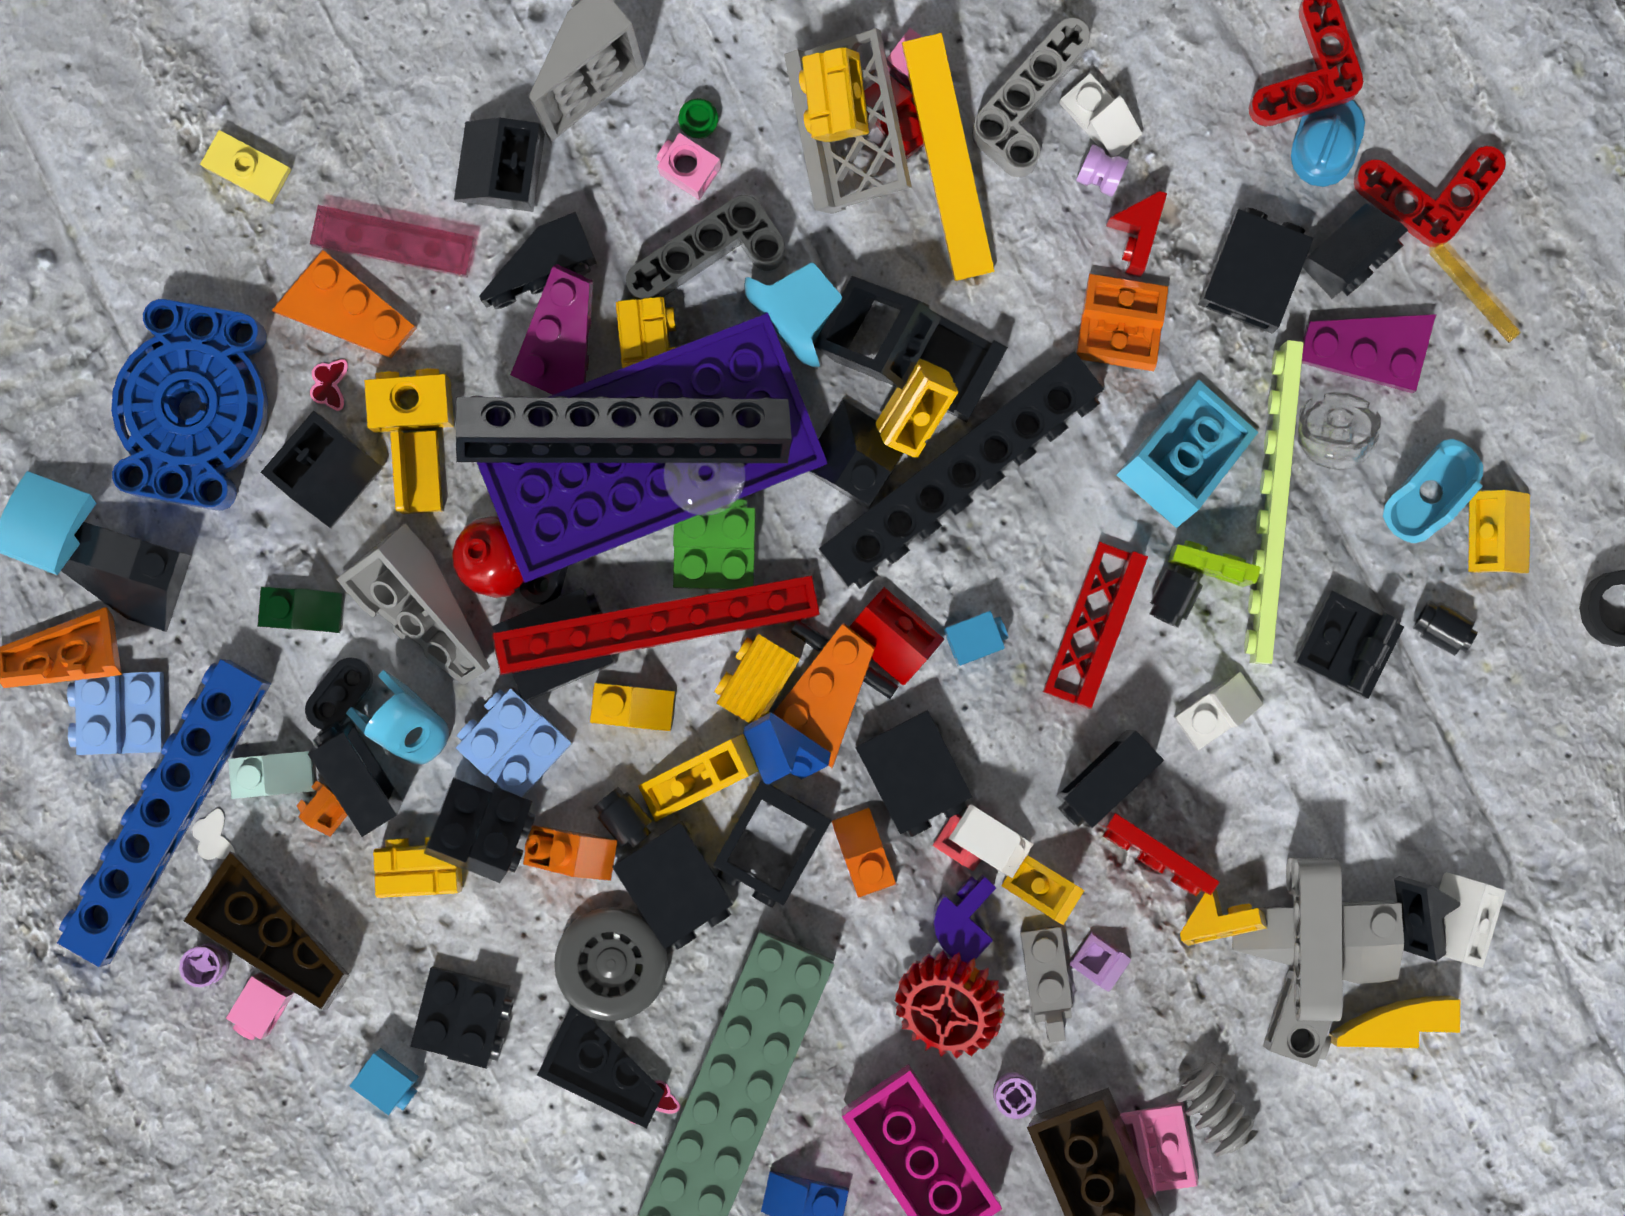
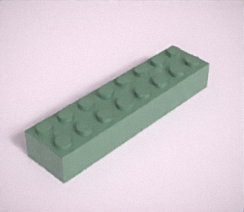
[638,929,834,1216]

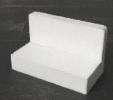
[1439,872,1506,968]

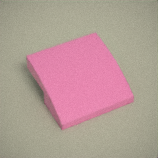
[1120,1102,1199,1195]

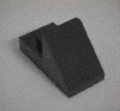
[1394,876,1461,961]

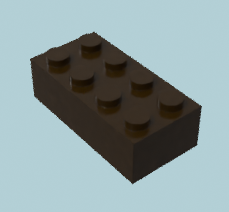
[1027,1087,1163,1216]

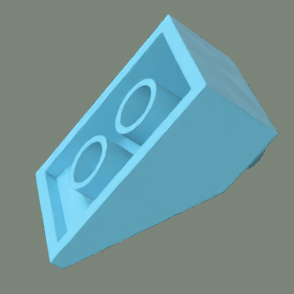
[1116,380,1258,528]

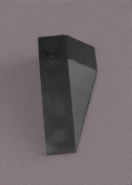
[61,522,192,632]

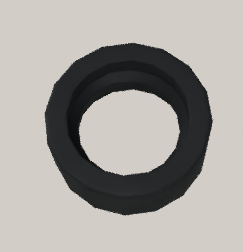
[1579,570,1625,647]

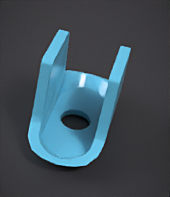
[744,263,842,367]
[1383,439,1483,544]
[346,670,450,765]

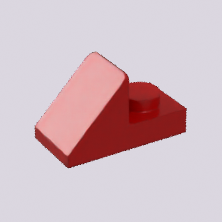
[864,76,924,159]
[1106,191,1167,277]

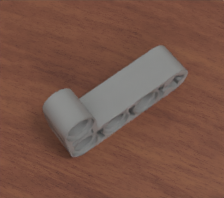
[972,18,1090,178]
[1286,858,1343,1021]

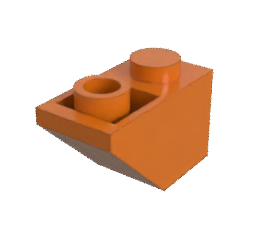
[523,825,617,881]

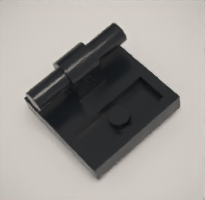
[1293,590,1404,699]

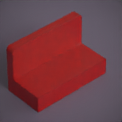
[849,587,945,685]

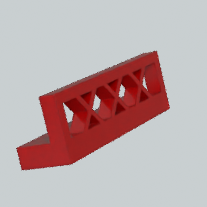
[1042,542,1148,709]

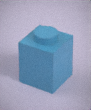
[943,611,1009,667]
[350,1048,419,1116]

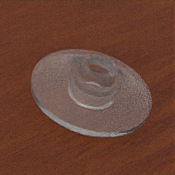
[664,463,745,516]

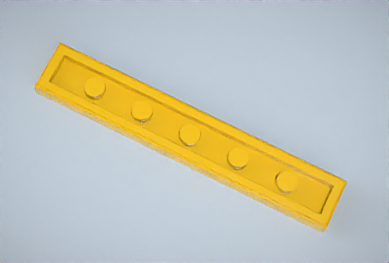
[901,33,995,281]

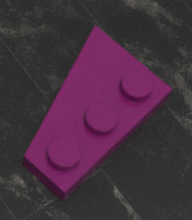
[510,264,593,395]
[1301,314,1436,393]

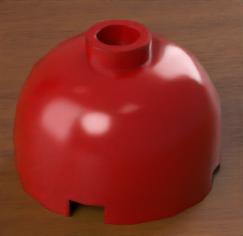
[452,516,523,598]

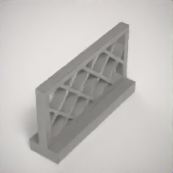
[784,28,912,214]

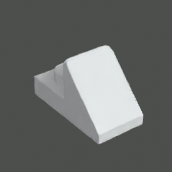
[1059,73,1142,158]
[1174,672,1263,750]
[949,804,1034,878]

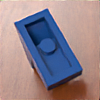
[743,712,831,785]
[761,1171,849,1216]

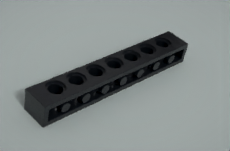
[819,351,1104,590]
[456,396,792,463]

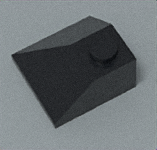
[809,400,904,510]

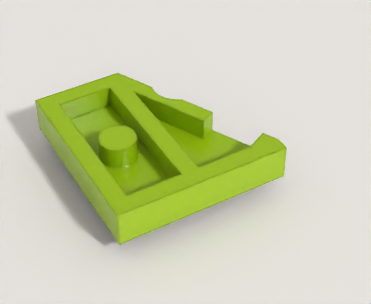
[1167,540,1261,587]

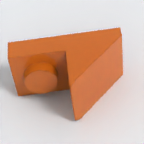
[831,808,896,898]

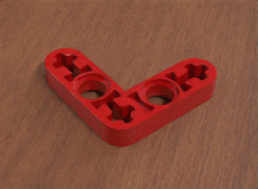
[1248,0,1364,127]
[1354,146,1506,247]

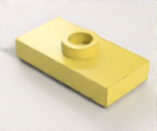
[200,130,291,204]

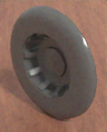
[554,907,668,1021]

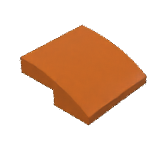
[1076,274,1168,372]

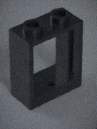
[814,276,941,389]
[308,720,403,837]
[1057,730,1164,828]
[713,780,832,908]

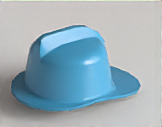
[1291,99,1365,187]

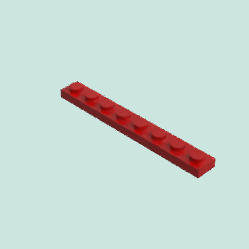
[492,575,820,675]

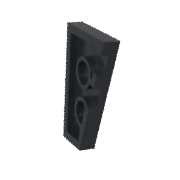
[537,1005,665,1129]

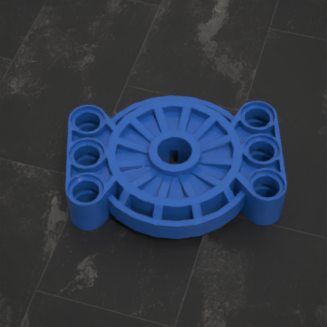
[111,299,268,511]

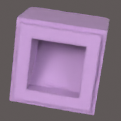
[1069,931,1131,992]

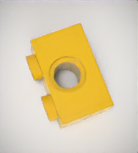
[364,368,454,433]

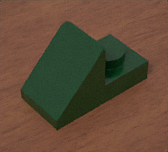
[257,587,344,633]

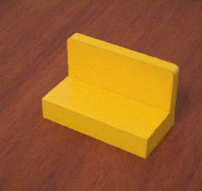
[390,430,443,514]
[1468,490,1530,574]

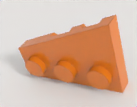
[271,250,417,359]
[0,607,122,688]
[773,623,875,768]

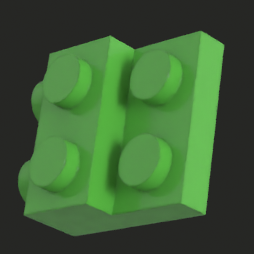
[673,499,756,590]

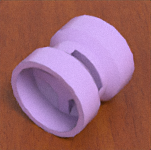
[1076,144,1129,197]
[179,943,229,987]
[993,1072,1036,1119]

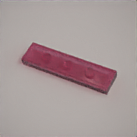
[310,205,476,278]

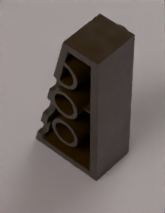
[183,851,350,1010]

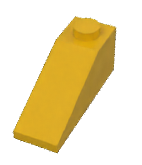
[638,734,759,822]

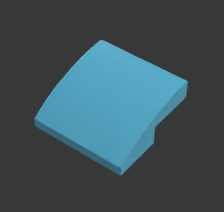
[0,471,97,575]

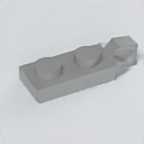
[1020,926,1073,1043]

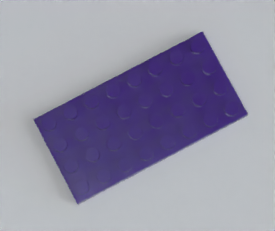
[476,313,828,583]

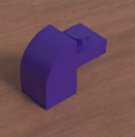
[933,875,996,963]

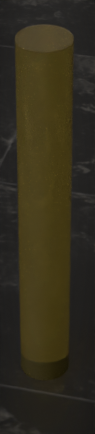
[1429,244,1521,343]

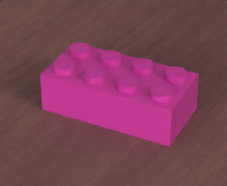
[841,1064,1002,1216]

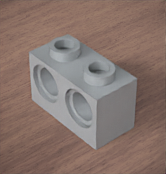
[1263,970,1344,1067]

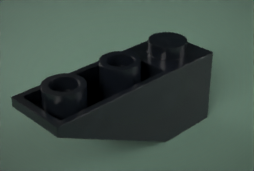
[479,212,597,309]

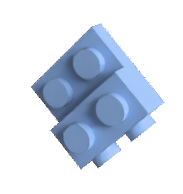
[67,672,165,755]
[456,688,573,797]

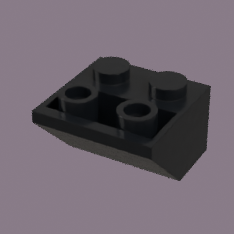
[454,117,545,212]
[1302,203,1408,299]
[260,411,383,529]

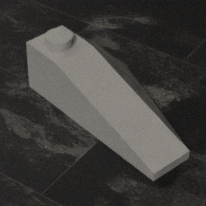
[336,523,490,685]
[1232,900,1404,984]

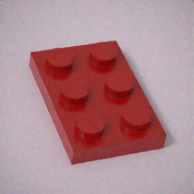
[1098,812,1220,897]

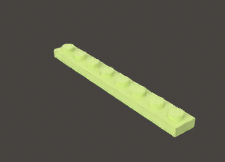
[1244,340,1304,665]

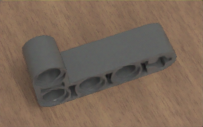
[626,195,785,300]

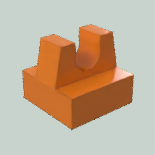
[296,780,347,837]

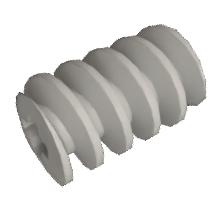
[1176,1062,1259,1157]

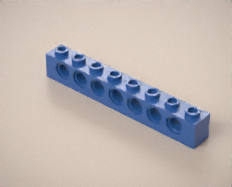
[57,659,271,967]

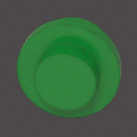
[678,98,718,139]

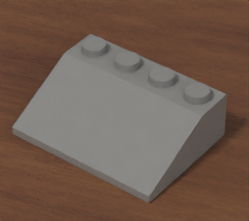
[528,0,644,142]

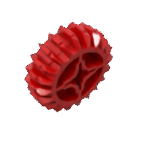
[895,950,1005,1059]

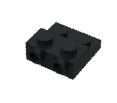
[424,777,536,883]
[410,966,514,1069]

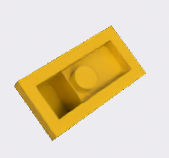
[590,683,675,731]
[1001,855,1085,925]
[1180,889,1267,946]

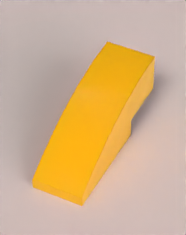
[1329,995,1461,1048]

